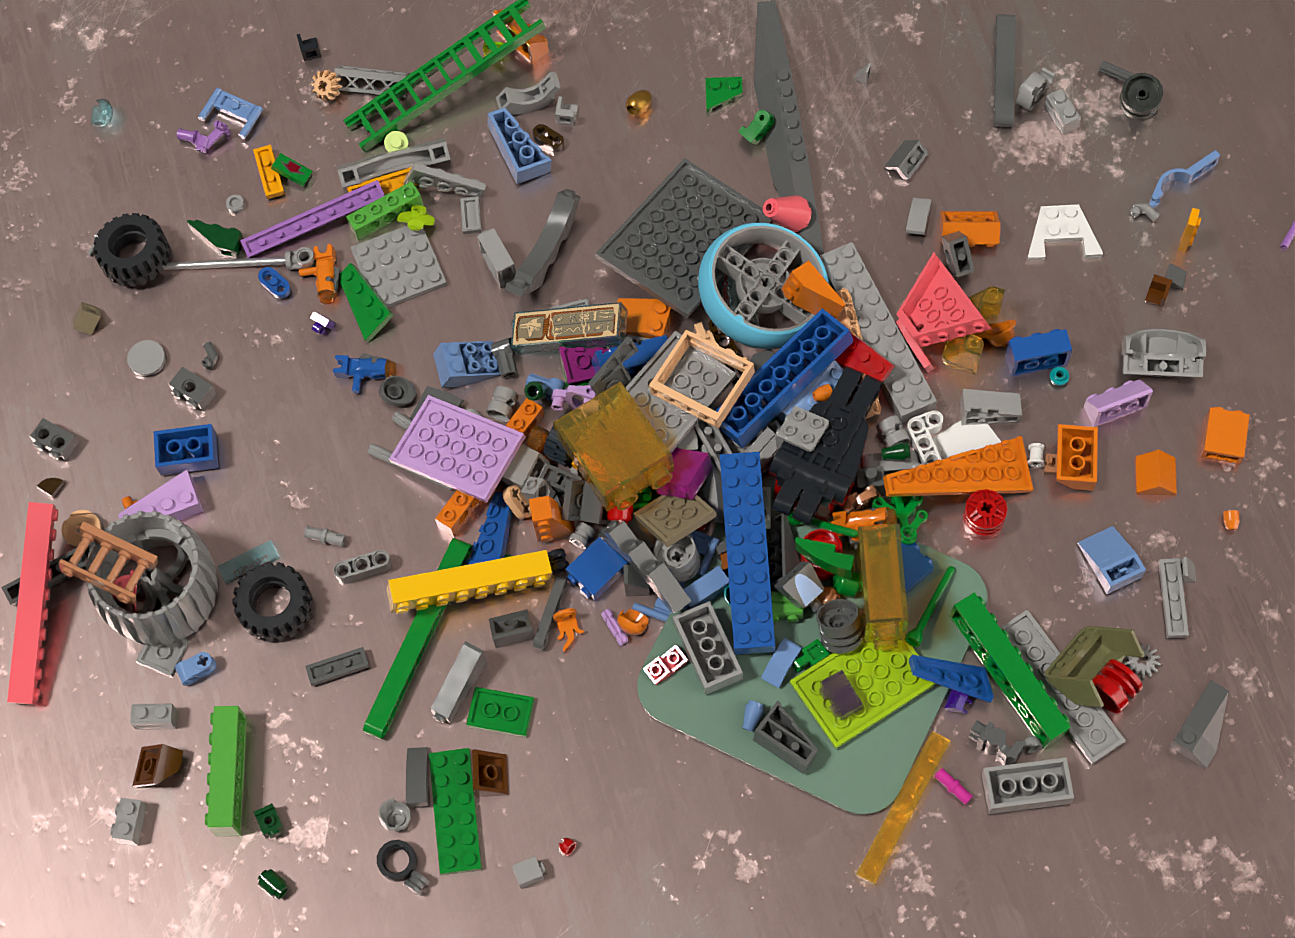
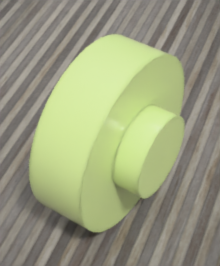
[384,131,408,152]

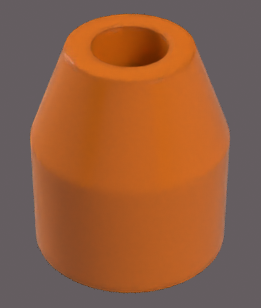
[812,384,833,402]
[1223,510,1240,530]

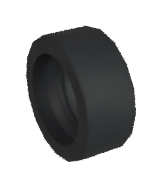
[377,840,417,882]

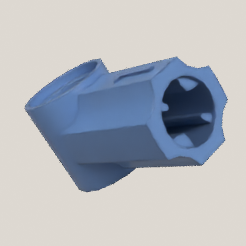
[525,373,566,402]

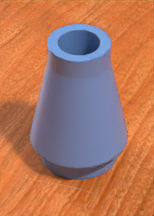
[742,700,765,732]

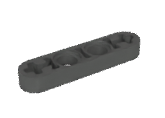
[533,576,568,650]

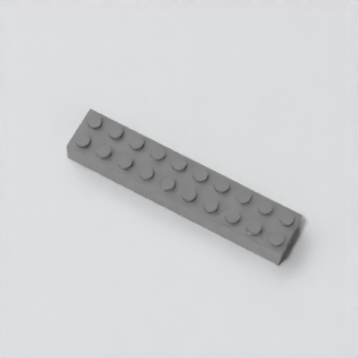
[819,242,937,424]

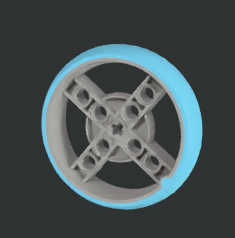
[698,223,829,349]

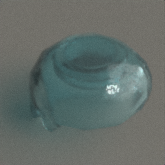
[91,99,113,127]

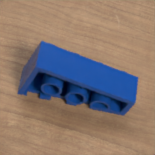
[591,335,668,376]

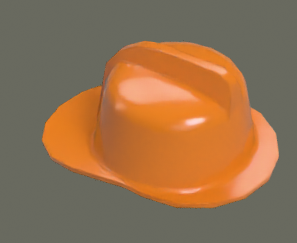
[972,319,1016,347]

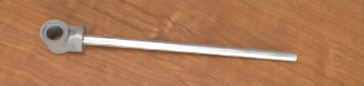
[162,247,316,270]

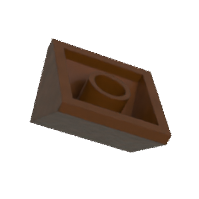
[472,749,508,797]

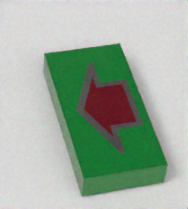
[271,153,313,187]

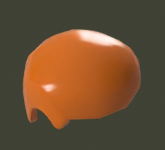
[617,609,649,635]

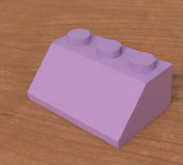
[1084,379,1153,427]

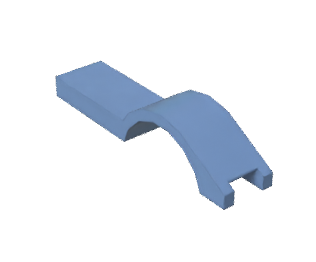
[1149,150,1220,208]

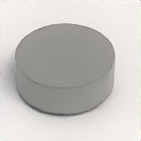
[225,195,245,214]

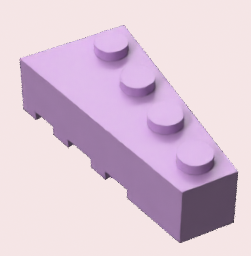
[118,470,204,521]

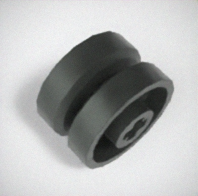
[1119,73,1163,120]

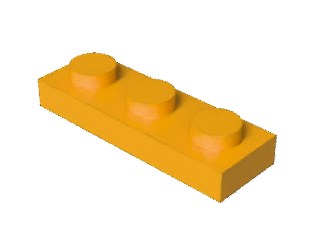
[253,144,285,199]
[1178,208,1201,252]

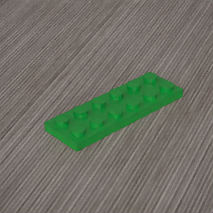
[429,748,482,876]

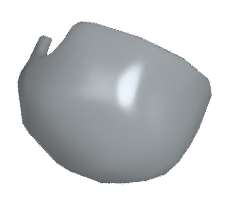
[379,798,411,832]

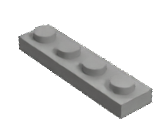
[1158,558,1189,638]

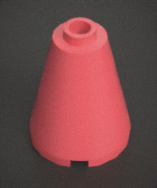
[763,195,812,233]

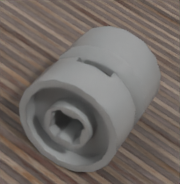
[486,386,519,422]
[876,416,911,448]

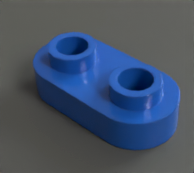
[258,267,291,299]

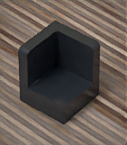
[297,34,322,61]

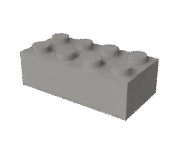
[673,601,743,695]
[982,757,1074,814]

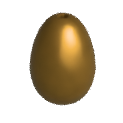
[626,90,652,116]

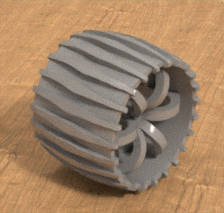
[85,511,218,646]

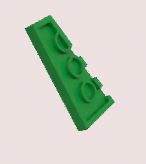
[339,263,394,342]

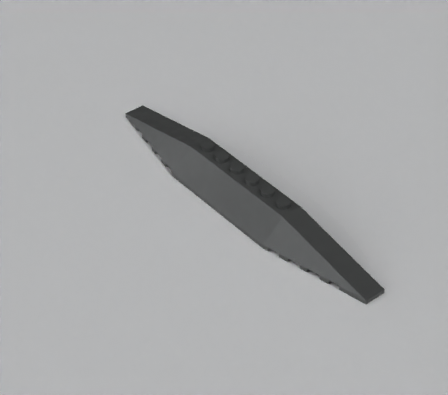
[754,0,824,255]

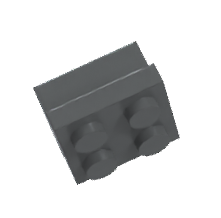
[562,480,627,524]

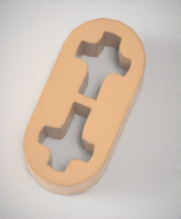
[503,485,531,519]

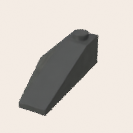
[766,513,800,591]
[1170,680,1229,769]

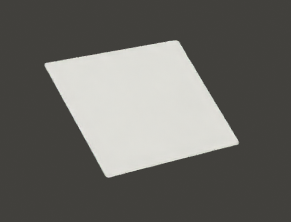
[932,420,1001,495]

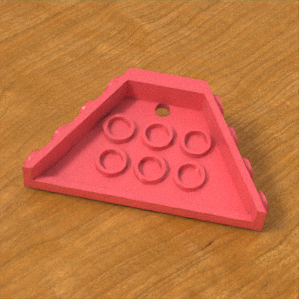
[896,252,992,347]

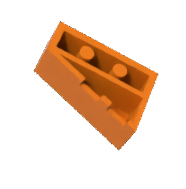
[529,496,576,543]

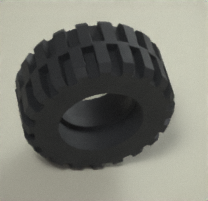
[93,213,170,287]
[232,562,313,642]

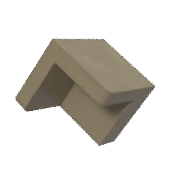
[73,302,101,335]

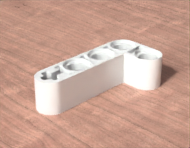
[907,410,943,464]

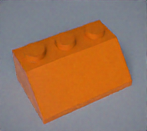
[493,9,549,65]
[940,211,1000,247]
[1056,424,1098,491]

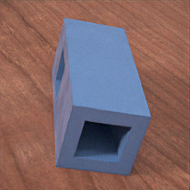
[683,566,729,610]

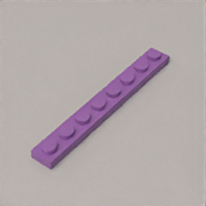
[240,180,385,258]

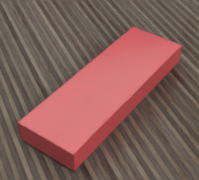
[895,319,934,373]

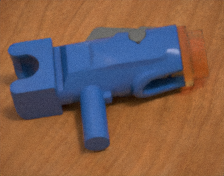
[333,353,396,394]

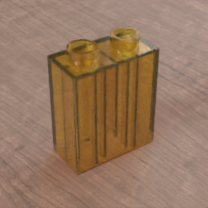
[553,381,675,511]
[856,524,908,650]

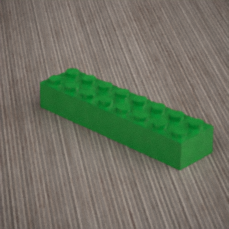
[949,592,1071,750]

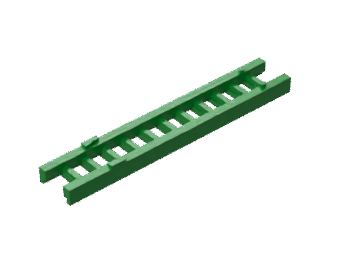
[343,0,546,152]

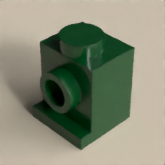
[253,803,285,839]

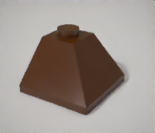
[132,744,183,787]

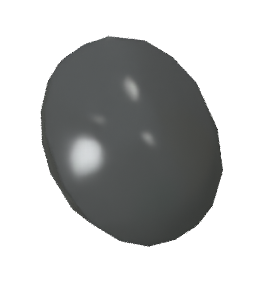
[379,376,416,406]

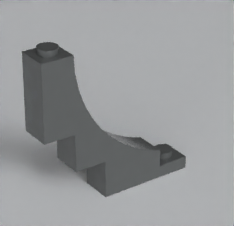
[505,189,581,297]

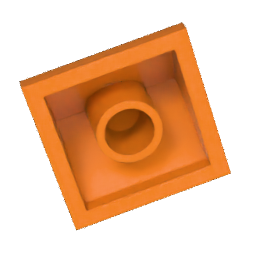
[1135,450,1177,496]

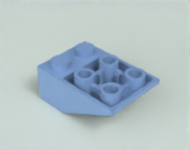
[433,341,501,388]
[1077,526,1146,594]

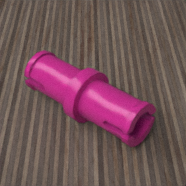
[934,767,974,805]

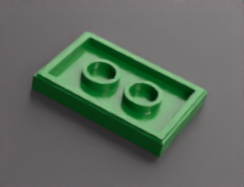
[466,687,535,738]

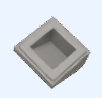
[1180,557,1196,583]

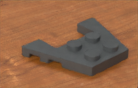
[588,336,638,409]

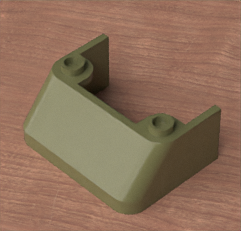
[1045,626,1145,708]

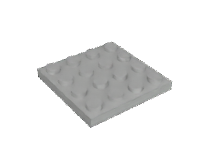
[350,226,447,308]

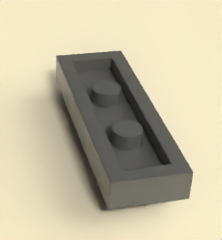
[305,647,370,686]

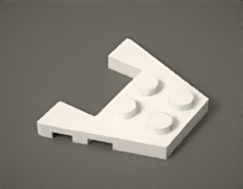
[1027,204,1103,261]

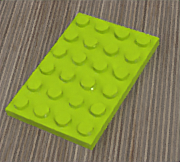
[789,617,936,750]

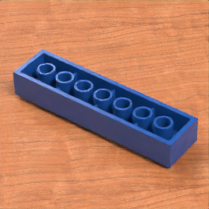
[716,308,854,449]

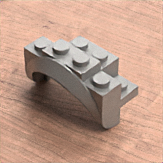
[1121,329,1206,378]

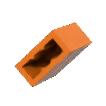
[1201,407,1250,465]

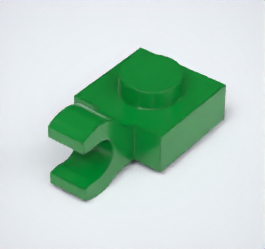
[793,639,829,673]

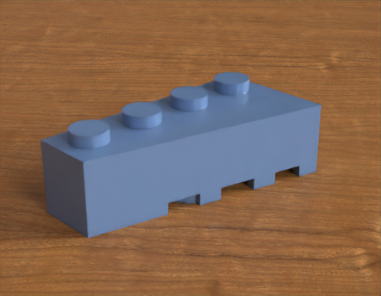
[487,108,552,184]

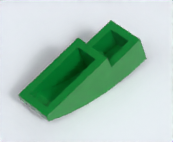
[795,537,854,578]

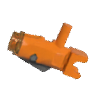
[299,244,341,304]
[831,507,897,541]

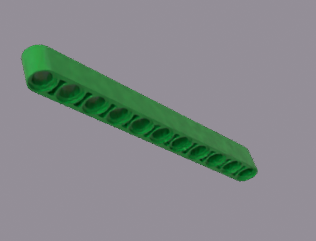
[363,538,472,740]

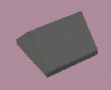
[489,609,534,648]

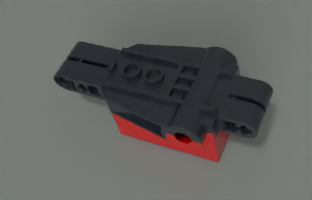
[769,366,883,525]

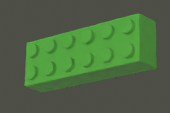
[205,706,246,837]

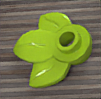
[397,205,435,231]

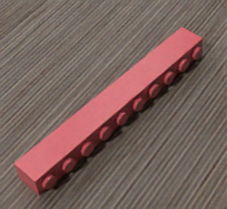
[7,502,59,705]

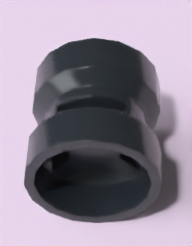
[548,548,570,575]

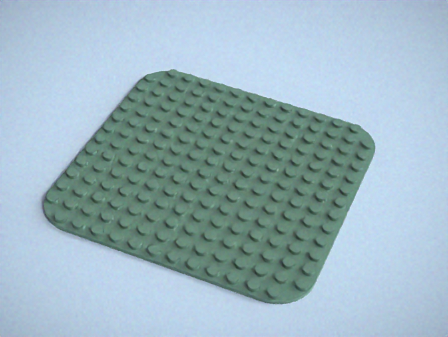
[637,478,988,815]

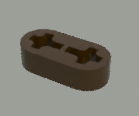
[533,124,564,152]

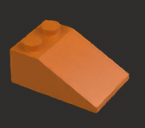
[781,260,846,319]
[617,298,673,339]

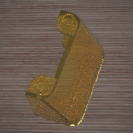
[942,286,1005,375]

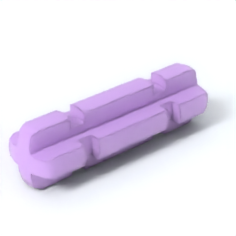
[601,609,629,646]

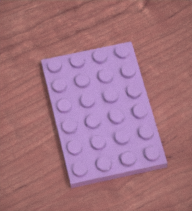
[389,395,526,503]

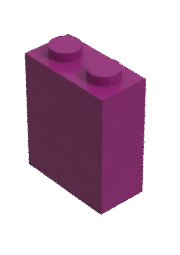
[653,448,713,500]

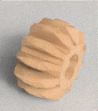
[310,70,343,101]

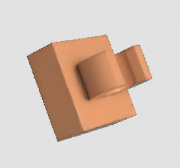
[1044,453,1057,475]

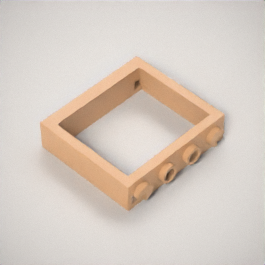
[649,330,755,429]

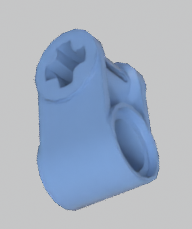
[175,652,216,686]

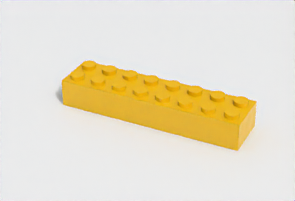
[386,550,552,614]

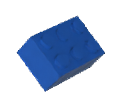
[1005,329,1072,377]
[153,424,218,476]

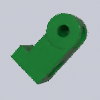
[738,110,775,145]

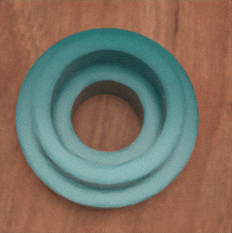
[1050,367,1069,386]

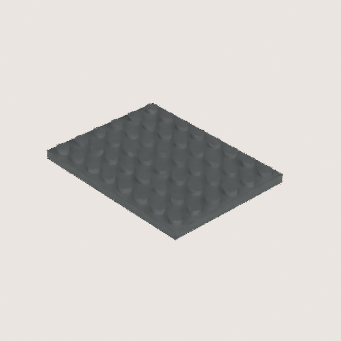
[595,158,773,318]

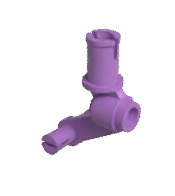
[177,120,231,153]

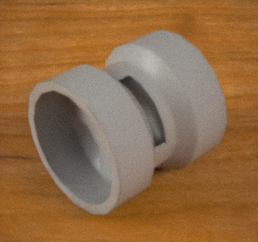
[569,522,595,549]

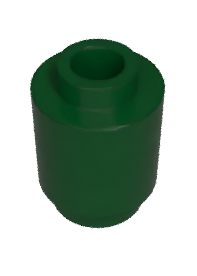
[524,381,548,401]
[258,869,289,900]

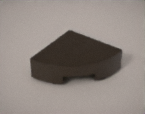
[36,478,65,498]

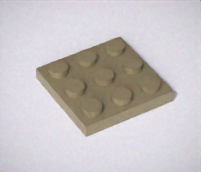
[634,495,717,548]

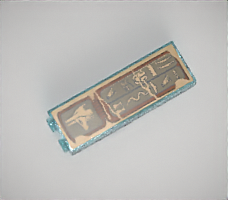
[510,302,628,355]

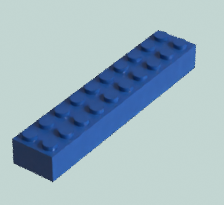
[720,452,775,655]

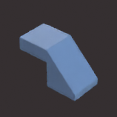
[761,638,802,688]

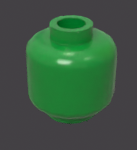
[832,571,863,597]

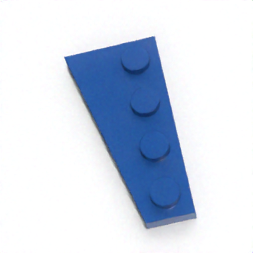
[465,492,513,565]
[909,655,994,703]

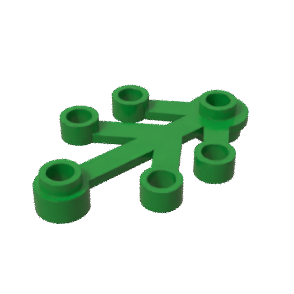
[872,496,928,545]

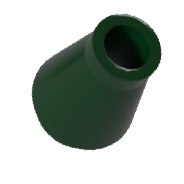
[881,442,911,461]

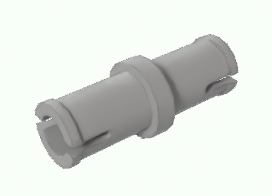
[304,525,346,547]

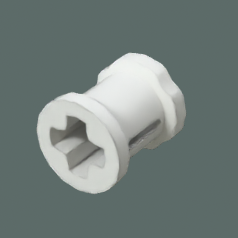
[1028,443,1046,468]

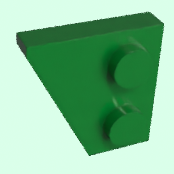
[705,77,743,112]

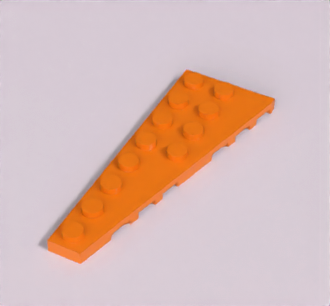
[883,436,1033,497]

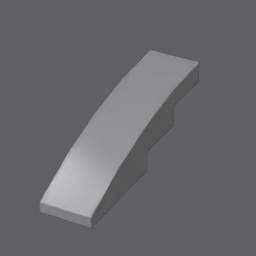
[699,444,725,524]

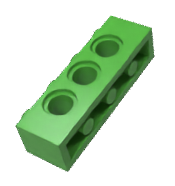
[346,181,423,241]

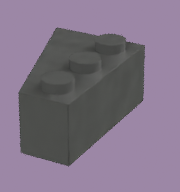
[753,700,818,775]

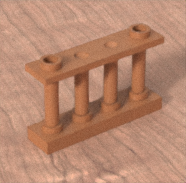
[59,521,158,604]

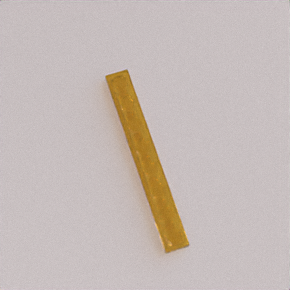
[856,731,951,886]

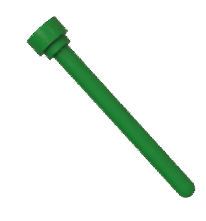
[787,509,858,538]
[905,566,955,647]

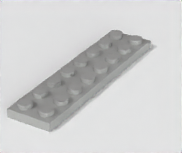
[1000,610,1126,765]

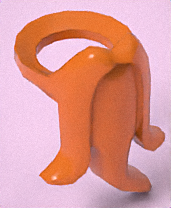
[553,608,584,652]

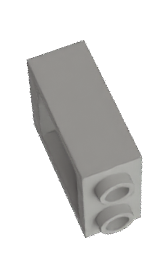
[477,228,516,288]

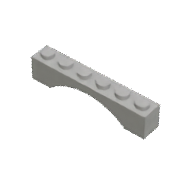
[337,138,450,188]

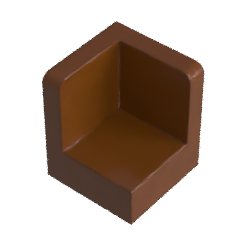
[1145,274,1173,308]

